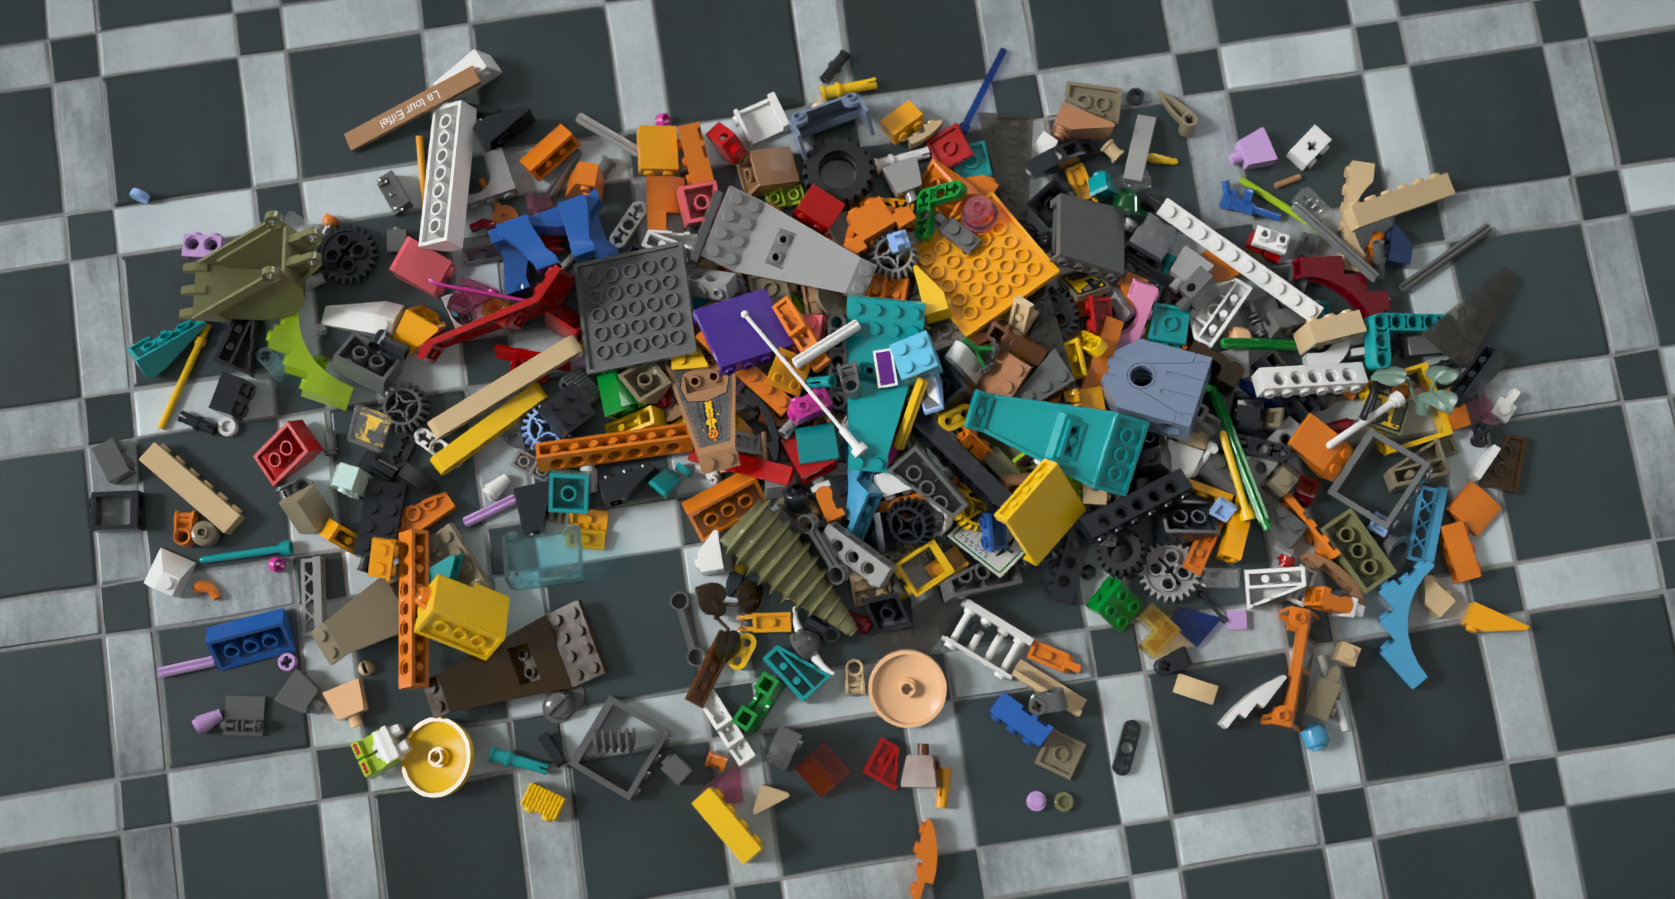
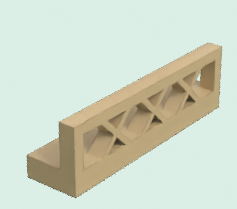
[1010,659,1087,717]

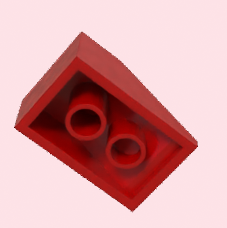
[253,419,323,487]

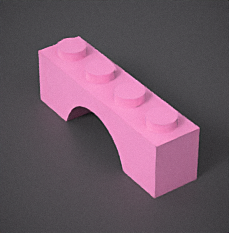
[1116,278,1159,350]

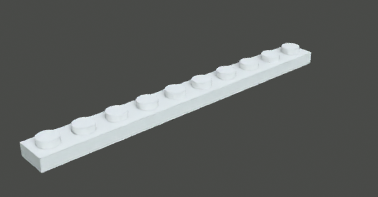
[1156,198,1324,320]

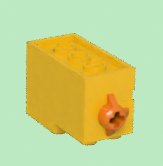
[414,574,510,660]

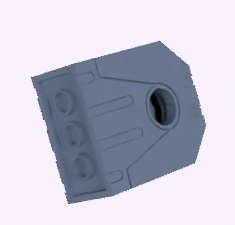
[1101,339,1212,442]

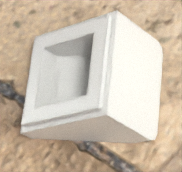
[1032,131,1059,154]

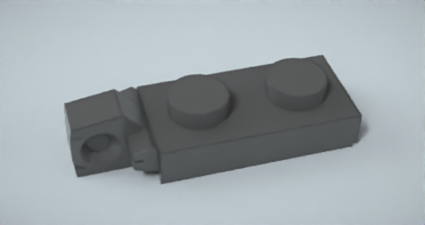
[934,213,982,256]

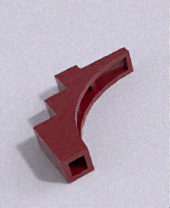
[1292,256,1391,344]

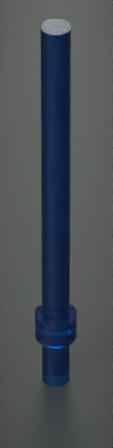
[959,48,1007,135]

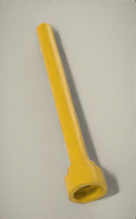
[1219,431,1257,522]

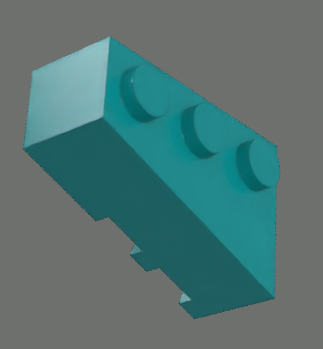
[763,645,832,703]

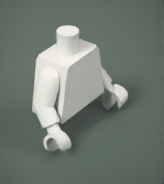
[1164,435,1218,479]

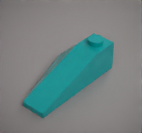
[126,320,207,379]

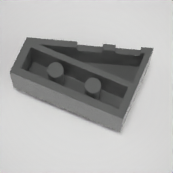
[765,725,804,772]

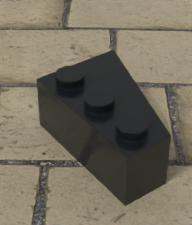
[213,319,261,378]

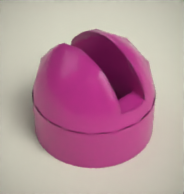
[655,113,671,126]
[268,557,286,573]

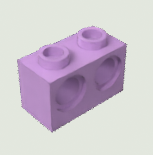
[182,232,228,261]

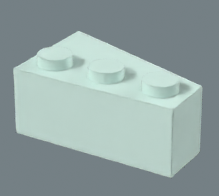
[330,462,373,500]

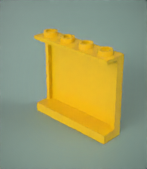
[994,458,1086,566]

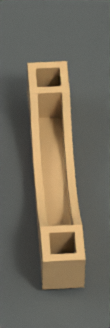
[1337,161,1375,274]

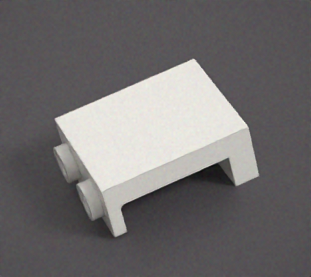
[732,92,790,148]

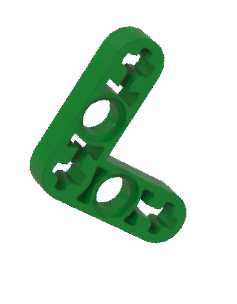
[914,180,967,242]

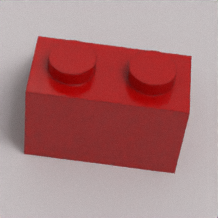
[791,184,845,235]

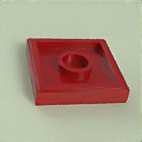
[925,123,975,169]

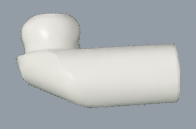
[695,464,720,485]

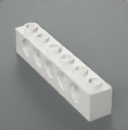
[1251,362,1368,399]

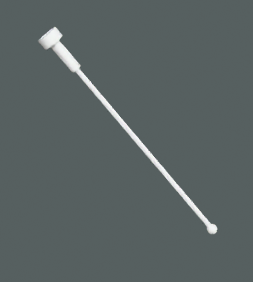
[741,310,868,458]

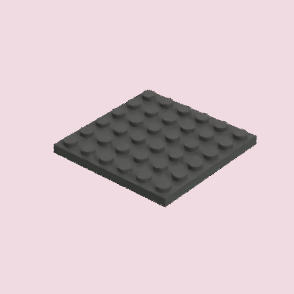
[573,241,699,376]

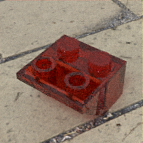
[795,742,850,798]

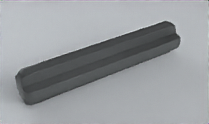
[546,148,582,198]

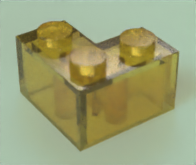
[1135,603,1181,659]

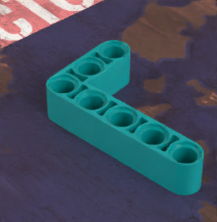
[1364,313,1455,371]

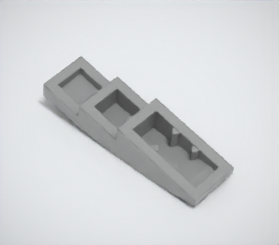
[1123,114,1156,184]

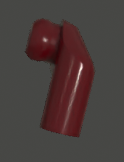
[469,218,496,233]

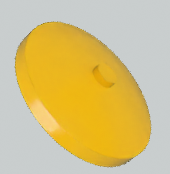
[400,717,474,797]

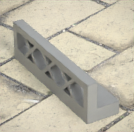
[301,556,327,637]

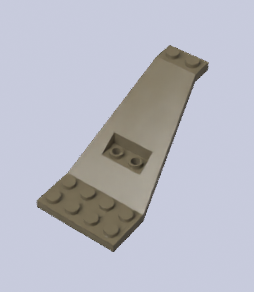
[310,522,493,666]

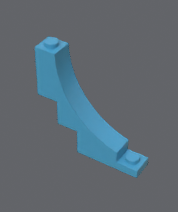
[836,410,883,541]

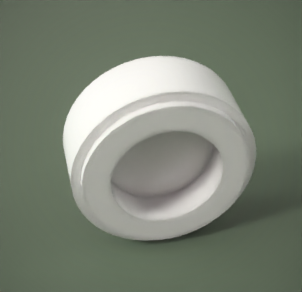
[218,417,239,437]

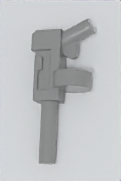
[1104,279,1136,330]

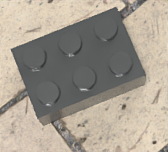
[332,332,404,395]

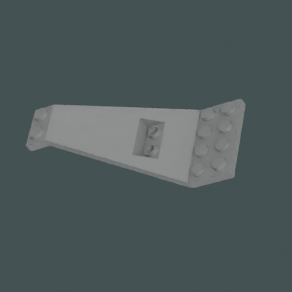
[700,186,877,296]

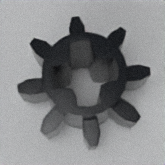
[1153,282,1170,303]

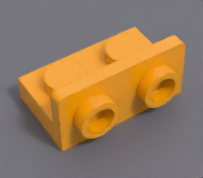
[368,537,400,582]
[924,545,970,586]

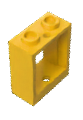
[894,538,955,597]

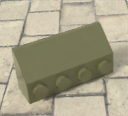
[1317,508,1397,595]

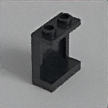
[844,512,897,559]

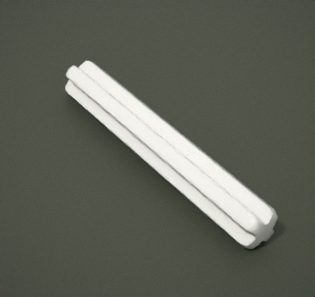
[792,320,861,368]

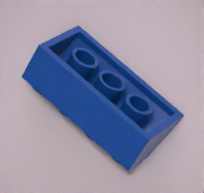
[205,608,296,671]

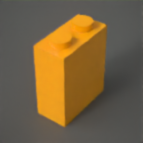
[636,125,679,177]

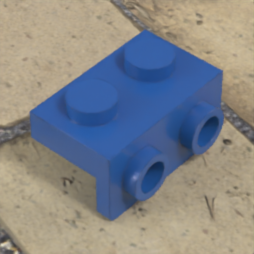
[979,510,1008,553]

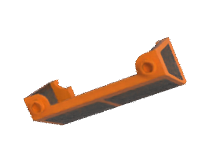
[1261,606,1320,732]

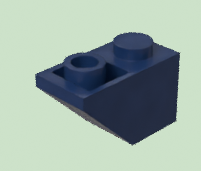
[1384,224,1413,269]

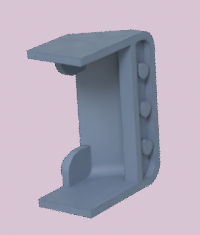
[789,93,875,161]

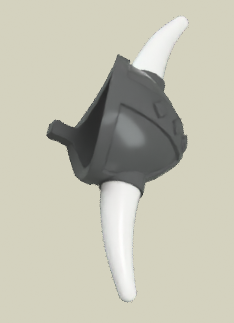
[789,606,835,675]

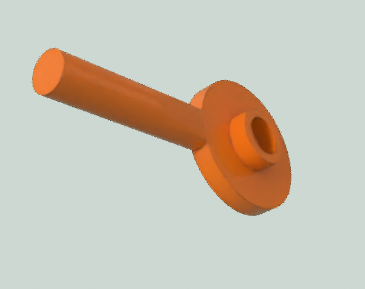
[478,177,518,225]

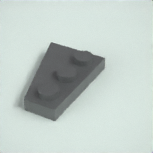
[1015,348,1075,401]

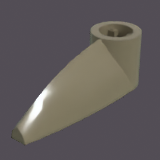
[1157,90,1198,137]

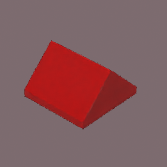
[545,304,582,343]

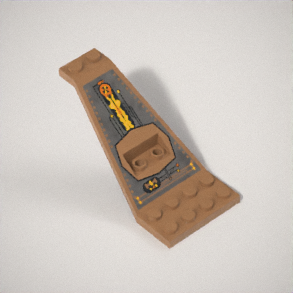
[663,311,741,475]

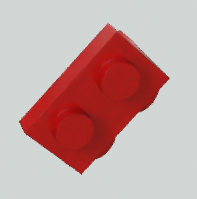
[1084,295,1113,336]

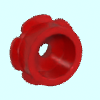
[1277,553,1296,567]

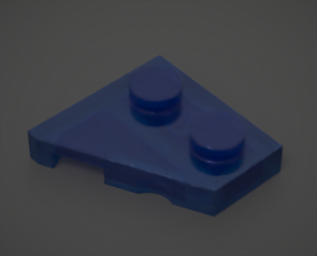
[1166,607,1220,647]

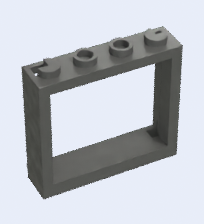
[1327,428,1434,532]
[569,695,672,801]

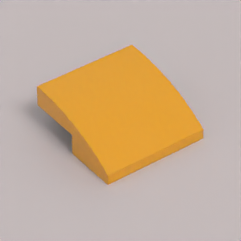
[566,508,609,550]

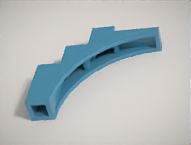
[1376,559,1435,690]

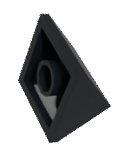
[1026,178,1069,228]
[863,592,913,633]

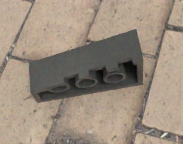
[887,444,971,518]
[939,562,1023,603]

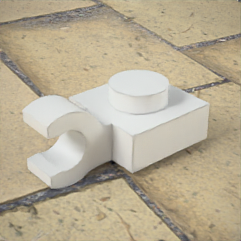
[1489,388,1521,423]

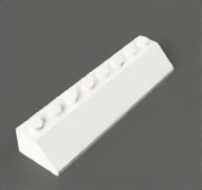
[418,100,477,252]

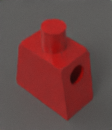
[705,122,748,164]

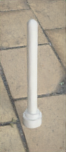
[1326,391,1406,449]

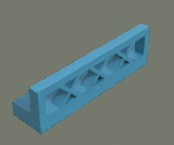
[1407,485,1448,563]

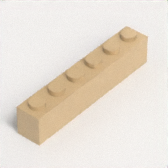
[1343,172,1455,232]
[138,442,245,535]

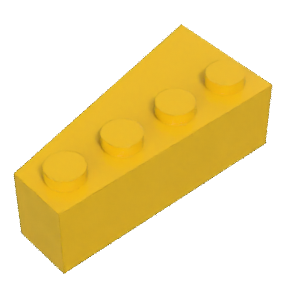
[692,787,767,865]

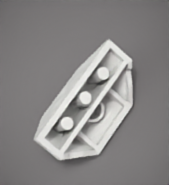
[1189,278,1253,349]

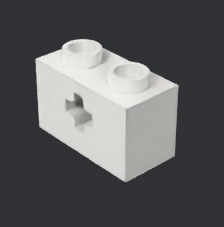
[1286,125,1332,171]

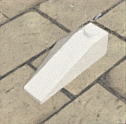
[321,301,405,337]

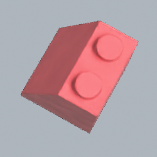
[389,236,455,298]

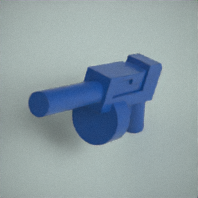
[1219,180,1281,221]

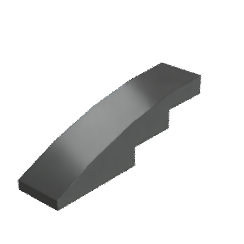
[1279,231,1321,306]

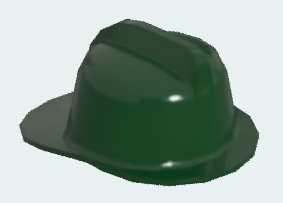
[1109,187,1149,216]

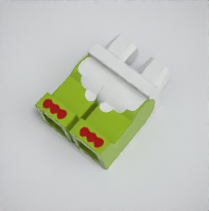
[350,723,413,779]

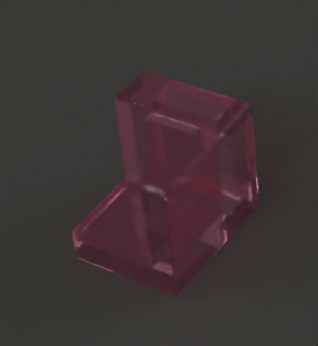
[525,192,553,216]

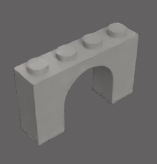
[467,147,519,212]

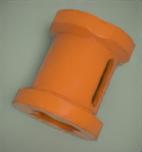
[704,749,729,772]

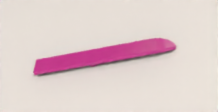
[427,277,526,302]

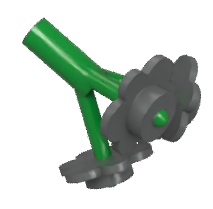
[961,338,1000,374]

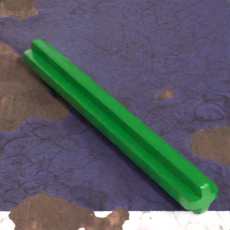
[1220,337,1298,351]

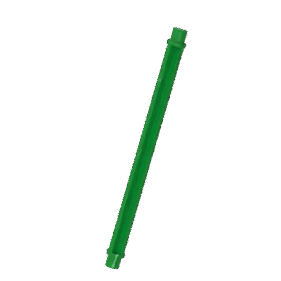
[1210,386,1272,531]

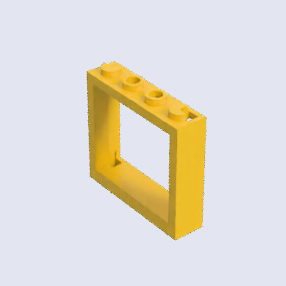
[1357,362,1453,457]

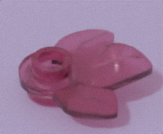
[1464,396,1494,427]

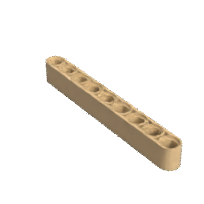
[427,335,583,440]

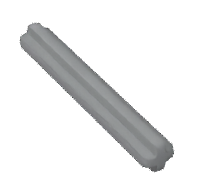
[576,113,638,157]

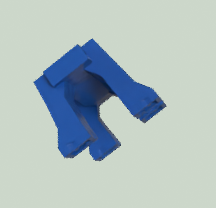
[488,188,619,297]

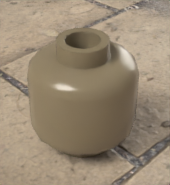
[191,521,220,547]

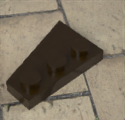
[1478,434,1528,494]

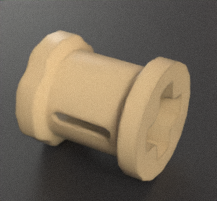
[1100,139,1125,164]

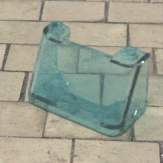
[502,524,587,590]

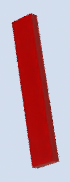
[687,446,796,487]

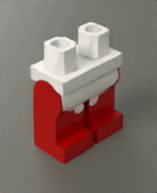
[1244,225,1291,265]

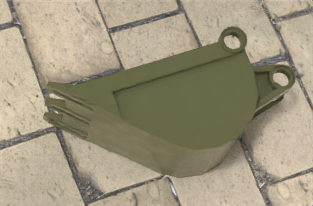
[179,211,323,322]

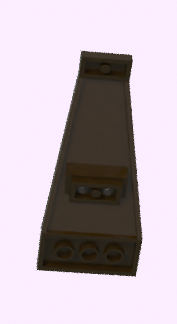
[423,600,608,719]

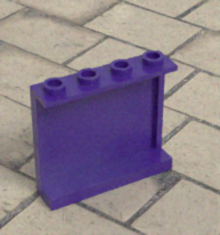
[693,288,793,377]

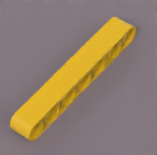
[430,382,549,476]

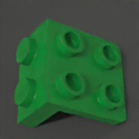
[1085,576,1143,633]

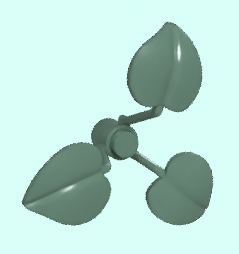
[1371,365,1459,416]

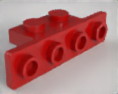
[494,345,571,384]

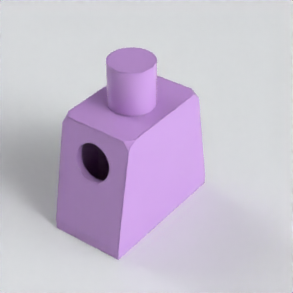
[1228,127,1278,170]

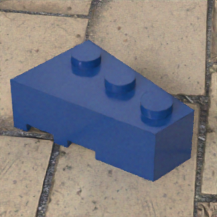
[988,692,1054,748]

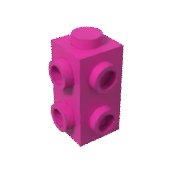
[787,387,833,426]

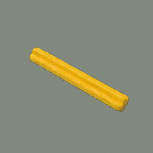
[894,377,928,450]

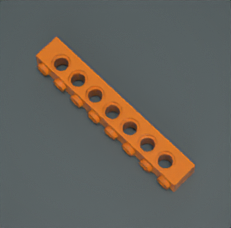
[535,423,693,472]
[399,529,429,690]

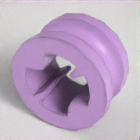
[278,653,298,671]

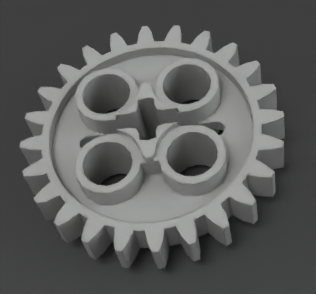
[1137,543,1201,603]

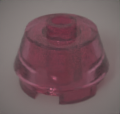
[961,195,999,233]

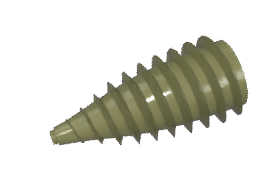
[719,499,858,636]

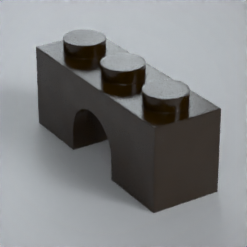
[1188,341,1246,394]

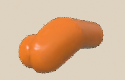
[192,580,222,601]

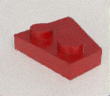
[862,737,899,791]

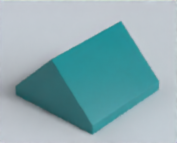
[795,423,839,465]

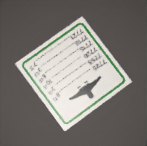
[947,505,1025,578]

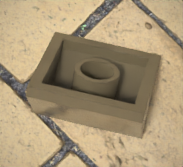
[618,362,672,404]
[279,483,334,534]

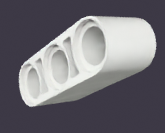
[945,340,983,385]

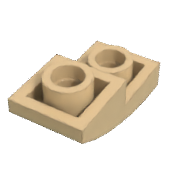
[907,119,942,150]
[1173,673,1219,705]

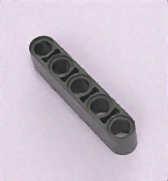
[827,314,847,410]

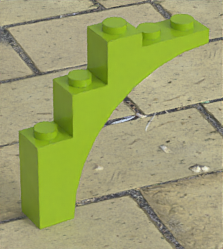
[266,310,354,411]

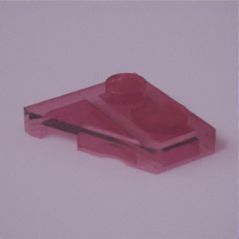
[447,276,496,316]
[702,764,744,804]

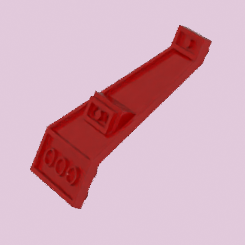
[417,264,576,364]

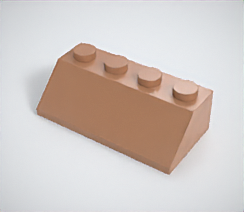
[961,348,1034,415]

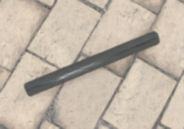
[1291,201,1380,282]
[1398,223,1492,293]

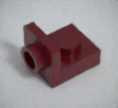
[1292,474,1319,509]

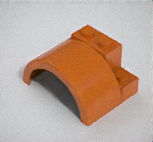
[843,196,916,257]

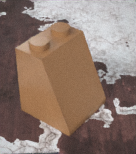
[736,146,800,198]

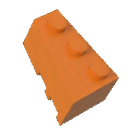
[677,122,714,185]
[565,161,605,202]

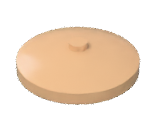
[868,649,947,728]

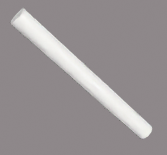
[1317,654,1350,732]

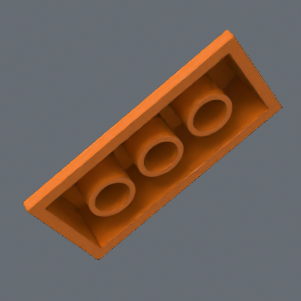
[681,473,770,542]

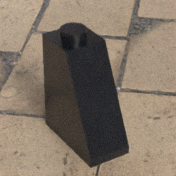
[513,480,549,538]

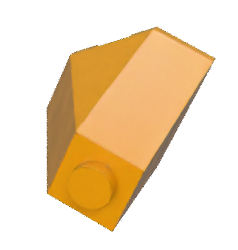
[393,304,446,357]

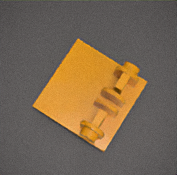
[765,347,811,396]
[1063,386,1106,430]

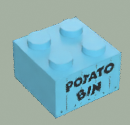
[889,330,943,386]

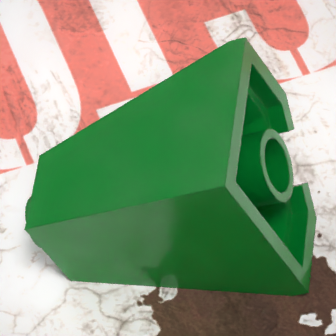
[597,370,651,420]

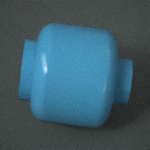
[1300,722,1330,752]

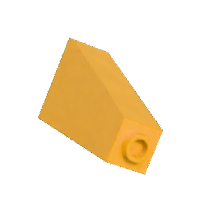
[1214,495,1254,564]

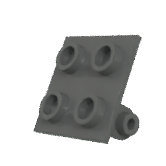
[1240,294,1279,338]
[220,695,266,736]

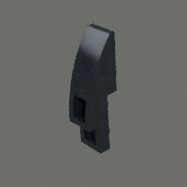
[1023,139,1099,180]

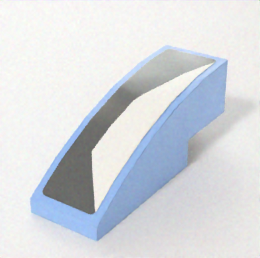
[921,374,944,415]

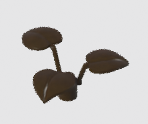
[694,581,763,664]

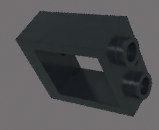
[88,490,145,533]

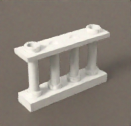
[941,599,1034,681]

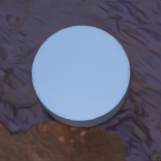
[129,188,150,204]

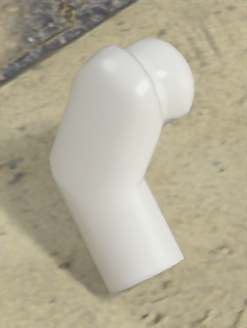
[1124,217,1139,233]

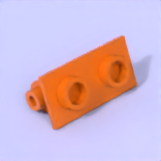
[956,426,994,461]

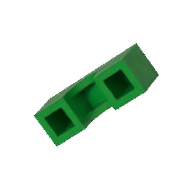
[732,672,786,736]

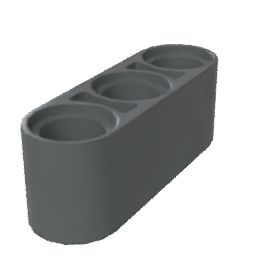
[1401,332,1459,358]

